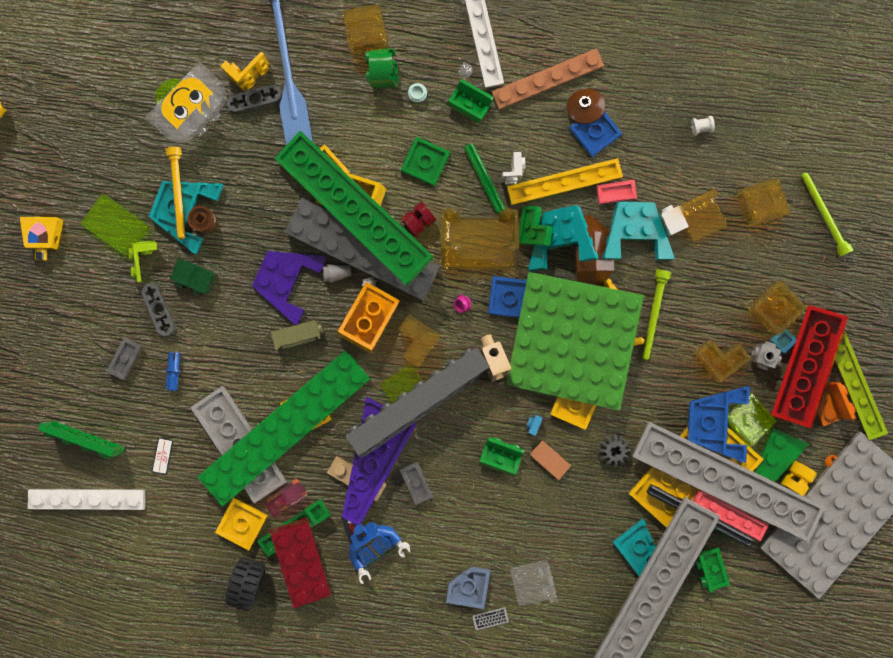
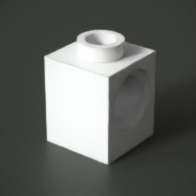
[659,205,689,237]

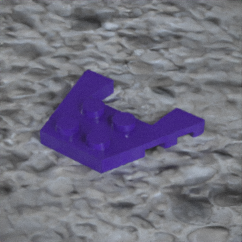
[252,251,328,325]

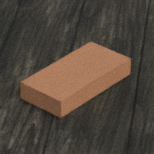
[530,440,571,480]

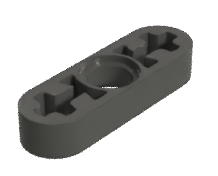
[227,85,282,114]
[142,283,176,336]

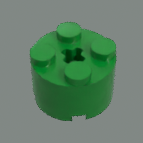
[365,48,399,89]

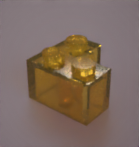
[398,314,441,368]
[692,340,751,382]

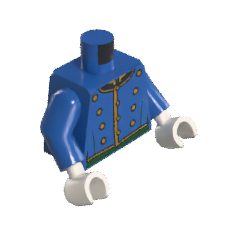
[349,522,410,584]

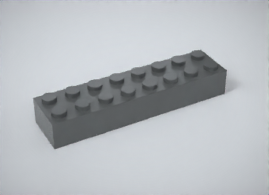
[285,198,440,302]
[346,347,490,459]

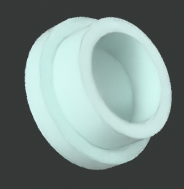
[408,83,427,103]

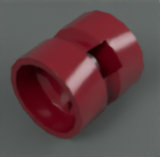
[400,201,437,237]

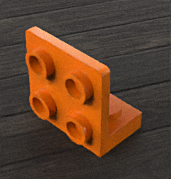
[817,382,856,426]

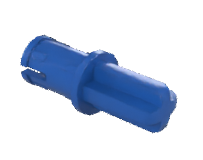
[165,352,181,391]

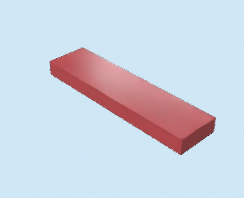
[693,489,769,542]

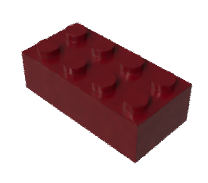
[269,518,331,609]

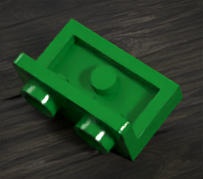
[447,79,493,124]
[478,437,525,477]
[695,547,730,593]

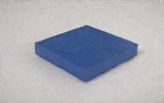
[569,111,622,158]
[488,276,527,318]

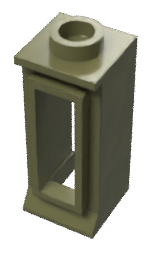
[271,320,324,351]

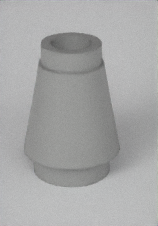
[323,264,351,283]

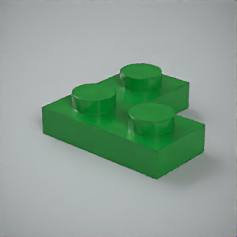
[517,206,553,246]

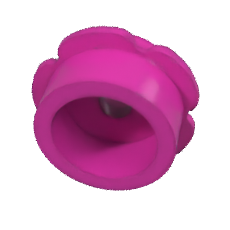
[454,295,471,313]

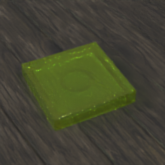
[380,363,424,404]
[728,392,777,447]

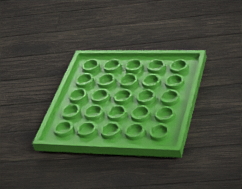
[506,272,644,411]

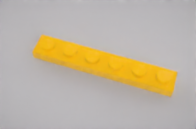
[507,158,623,206]

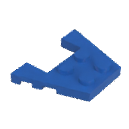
[687,386,750,463]

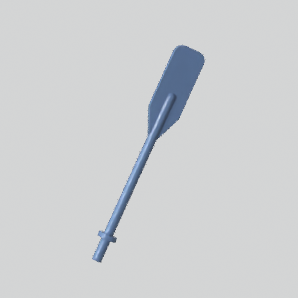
[268,0,313,145]

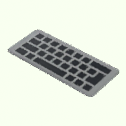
[472,607,509,630]

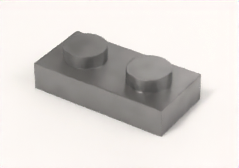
[106,337,143,380]
[400,462,433,505]

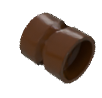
[187,206,218,234]

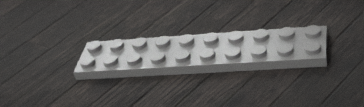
[632,421,825,542]
[593,496,720,658]

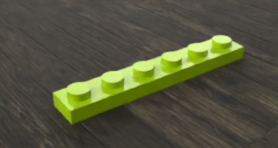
[835,332,888,440]

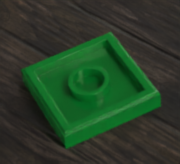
[400,136,451,187]

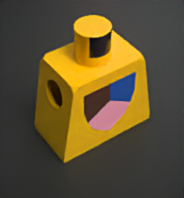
[20,217,63,261]

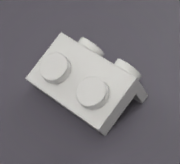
[501,152,525,185]

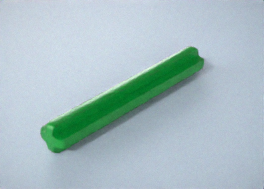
[464,143,505,214]

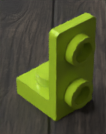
[128,240,157,283]

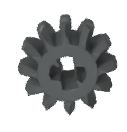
[598,434,631,467]

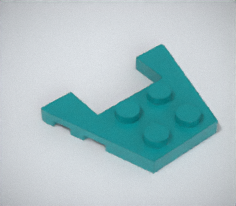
[149,181,224,254]
[602,202,674,261]
[529,205,598,272]

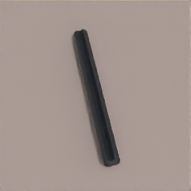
[646,484,753,547]

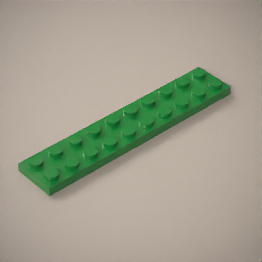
[274,131,434,286]
[197,350,370,507]

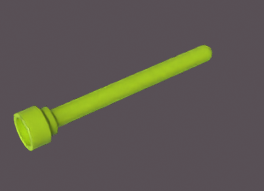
[801,173,853,257]
[642,269,671,361]

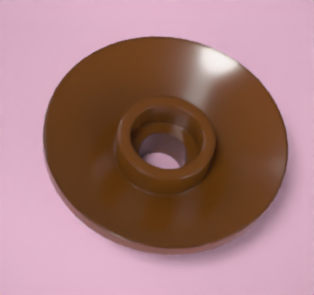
[567,89,605,124]

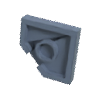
[446,566,490,609]

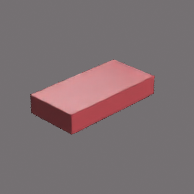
[596,180,637,205]

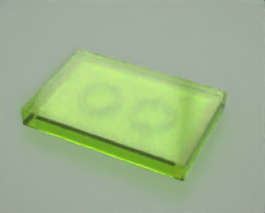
[80,193,151,257]

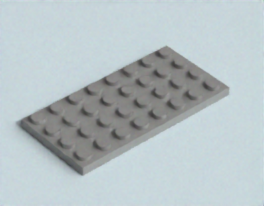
[759,432,893,599]

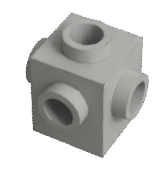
[751,341,782,371]

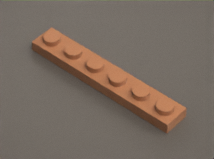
[492,48,604,110]

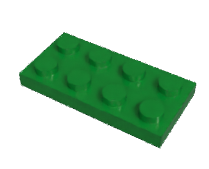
[38,421,125,459]

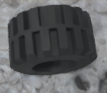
[225,557,265,612]

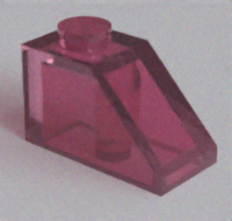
[263,479,308,518]

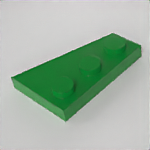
[753,428,809,482]

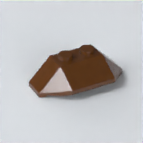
[573,215,614,286]

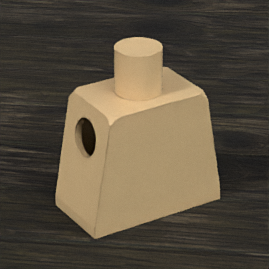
[481,334,511,382]

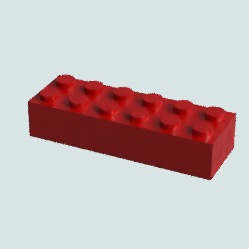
[771,305,849,429]

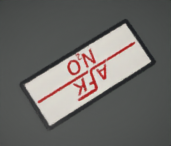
[152,438,173,475]

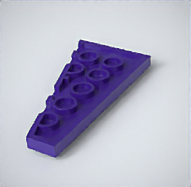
[342,396,416,525]

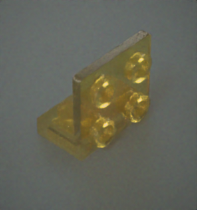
[679,188,727,242]

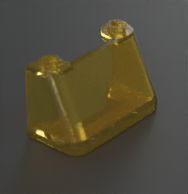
[441,208,519,269]

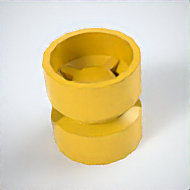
[781,461,817,496]

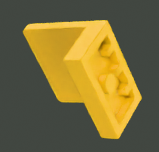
[221,52,270,91]

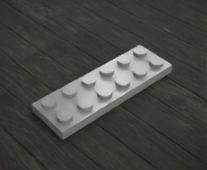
[190,386,287,503]

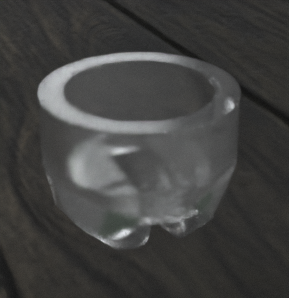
[457,61,473,78]

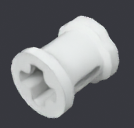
[691,116,715,136]

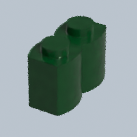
[170,258,217,296]

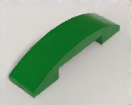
[257,499,331,557]

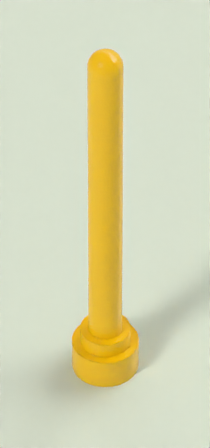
[166,147,185,240]

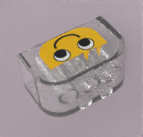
[145,61,227,143]

